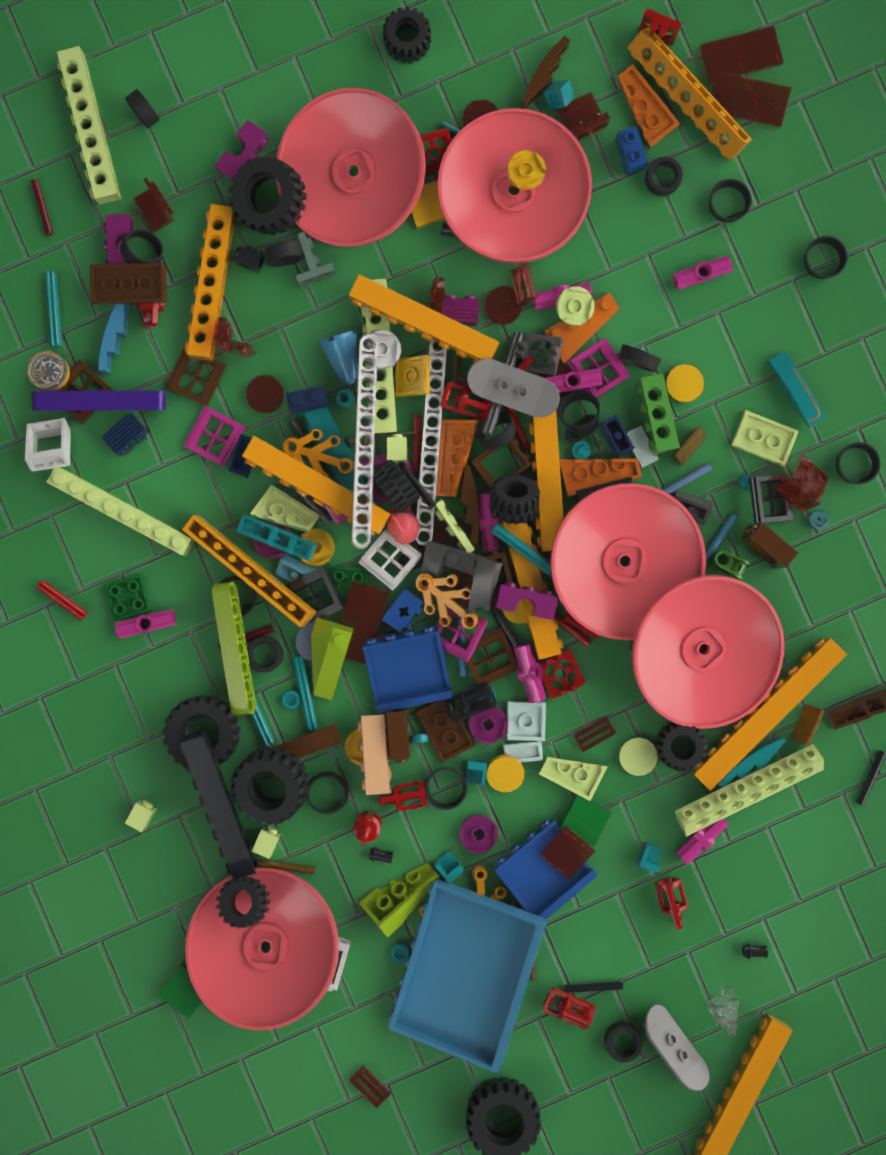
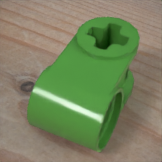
[710,551,750,580]

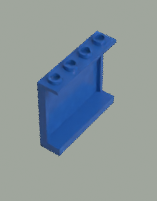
[362,626,453,713]
[492,819,598,919]

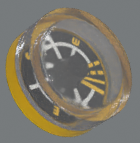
[27,351,70,391]

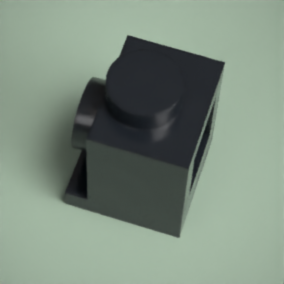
[234,246,266,273]

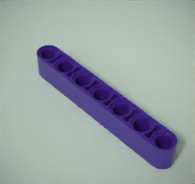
[31,391,167,411]

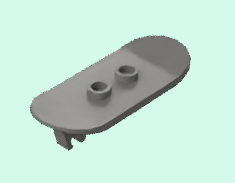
[467,358,560,418]
[641,1005,709,1091]

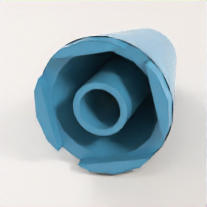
[319,330,358,385]

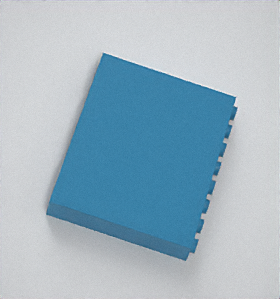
[388,879,548,1074]

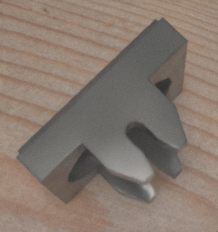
[517,333,564,376]

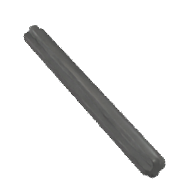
[482,332,524,436]

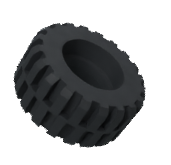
[229,156,307,235]
[163,695,241,769]
[231,746,309,825]
[466,1077,541,1155]

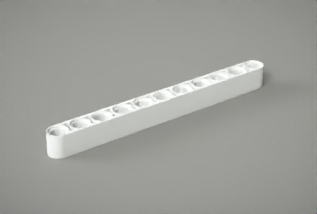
[352,335,378,549]
[416,339,447,546]

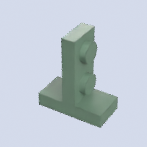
[296,232,336,287]

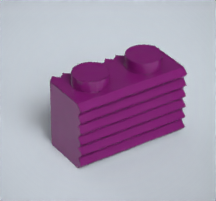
[440,295,479,326]

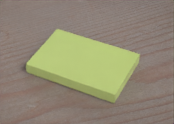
[730,410,799,467]

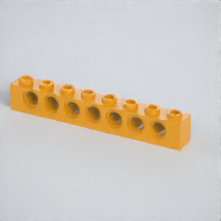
[627,27,752,160]
[185,204,236,361]

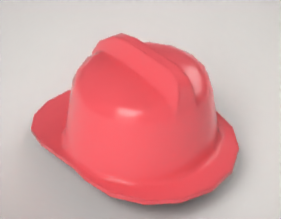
[386,506,419,544]

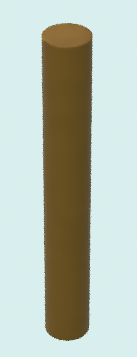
[258,859,316,874]

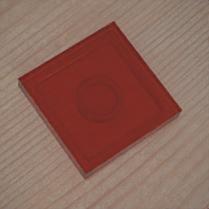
[540,825,595,880]

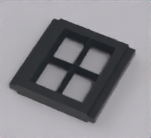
[749,474,794,524]
[285,566,344,626]

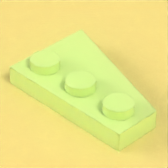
[250,485,320,533]
[435,500,475,553]
[538,756,607,801]

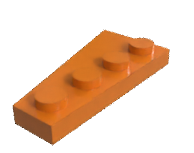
[617,64,680,149]
[544,292,620,365]
[436,420,479,497]
[559,458,642,497]

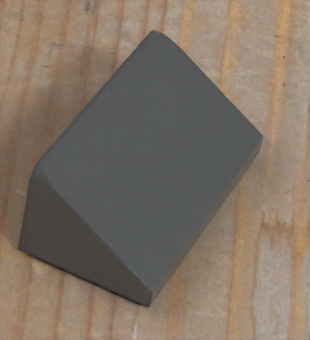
[674,490,712,524]

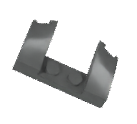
[421,541,502,613]

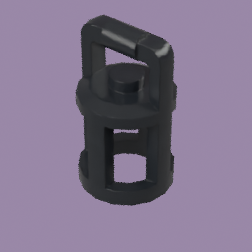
[445,682,497,722]

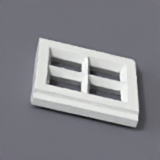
[358,528,422,591]

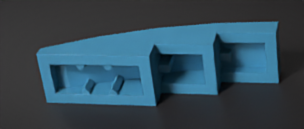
[98,304,129,374]

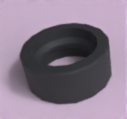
[125,89,160,129]
[645,156,683,196]
[264,240,303,267]
[247,636,283,673]
[604,1021,642,1062]

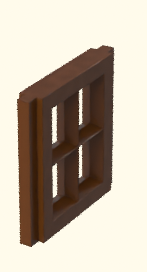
[166,346,226,406]
[58,359,114,424]
[460,627,519,686]

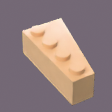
[358,714,393,795]

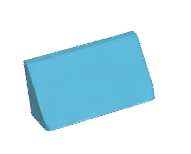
[275,554,318,591]

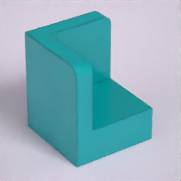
[544,79,574,110]
[466,759,487,786]
[636,842,662,874]
[434,850,464,883]

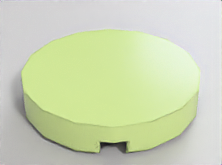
[556,287,594,325]
[619,737,658,776]

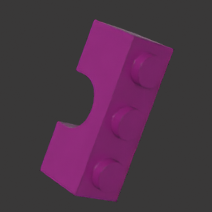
[214,119,269,183]
[103,214,134,264]
[494,582,558,620]

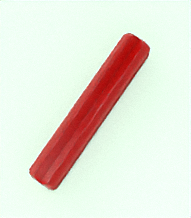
[36,580,87,620]

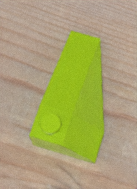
[311,617,354,701]
[359,863,439,938]

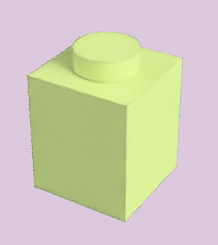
[387,434,407,463]
[125,800,157,833]
[252,826,281,859]

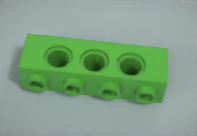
[636,373,680,455]

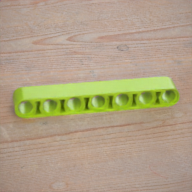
[212,582,256,716]

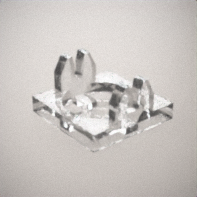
[707,986,739,1037]

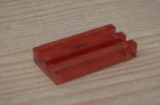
[511,263,537,306]
[573,717,616,752]
[350,1065,391,1108]

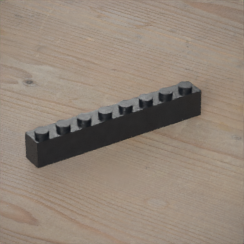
[179,729,257,878]

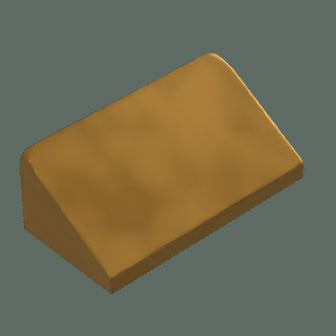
[672,426,706,466]
[791,704,824,746]

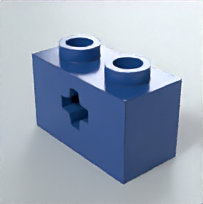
[615,126,648,176]
[382,589,424,633]

